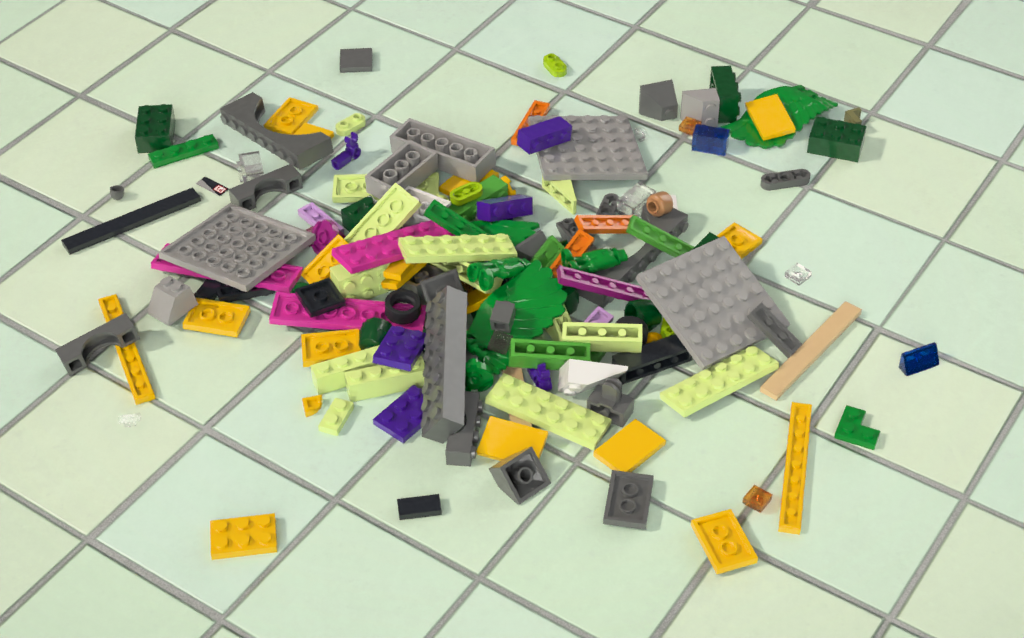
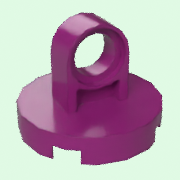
[311,219,346,255]

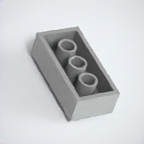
[365,140,438,199]

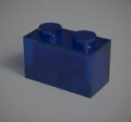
[691,124,730,156]

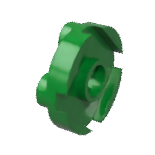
[465,358,494,392]

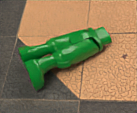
[561,248,628,273]
[467,257,531,291]

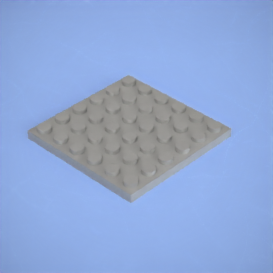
[528,115,648,181]
[159,203,316,292]
[635,236,790,370]

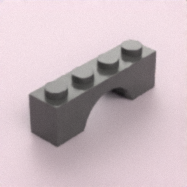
[229,164,303,210]
[55,313,140,376]
[445,391,483,467]

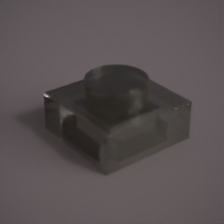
[488,330,513,355]

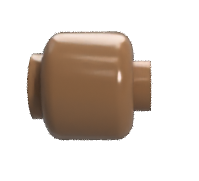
[646,191,673,217]

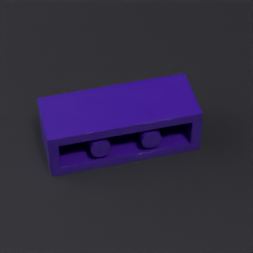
[517,116,572,155]
[477,194,533,222]

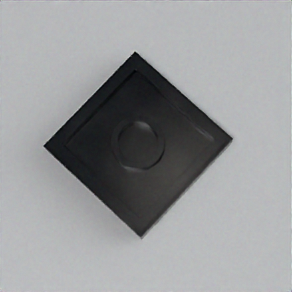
[295,277,346,318]

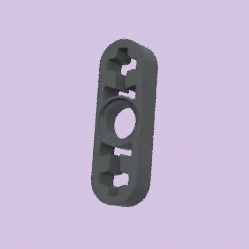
[760,169,811,191]
[596,193,619,215]

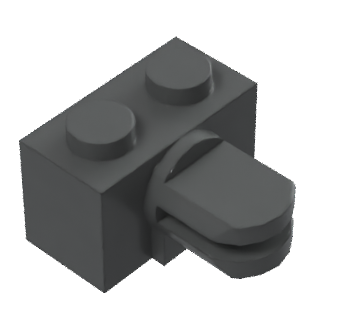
[587,377,634,428]

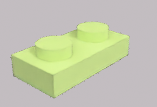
[318,398,354,436]

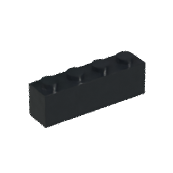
[612,334,692,385]

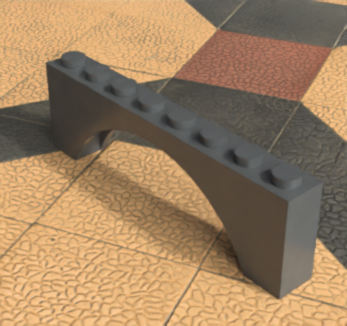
[220,92,334,170]
[576,204,689,308]

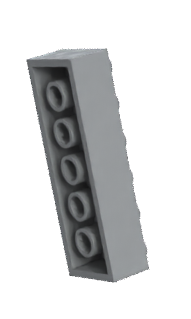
[389,118,496,182]

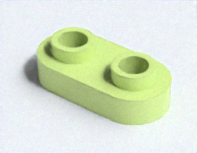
[335,113,366,136]

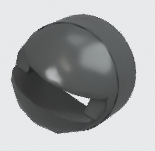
[110,185,124,200]

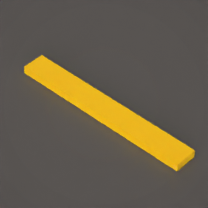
[98,294,155,405]
[778,402,812,535]

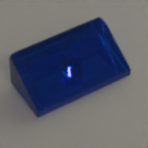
[899,342,939,376]

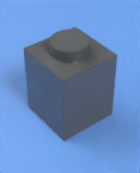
[490,300,516,334]

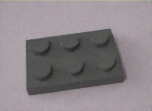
[603,470,654,530]

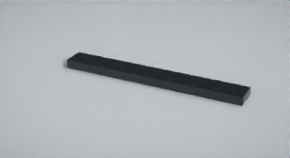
[61,187,201,255]

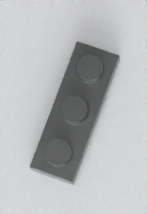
[747,302,802,358]

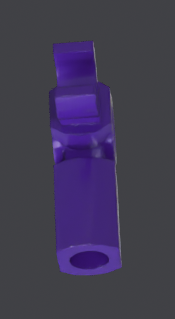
[331,132,361,170]
[527,363,552,392]

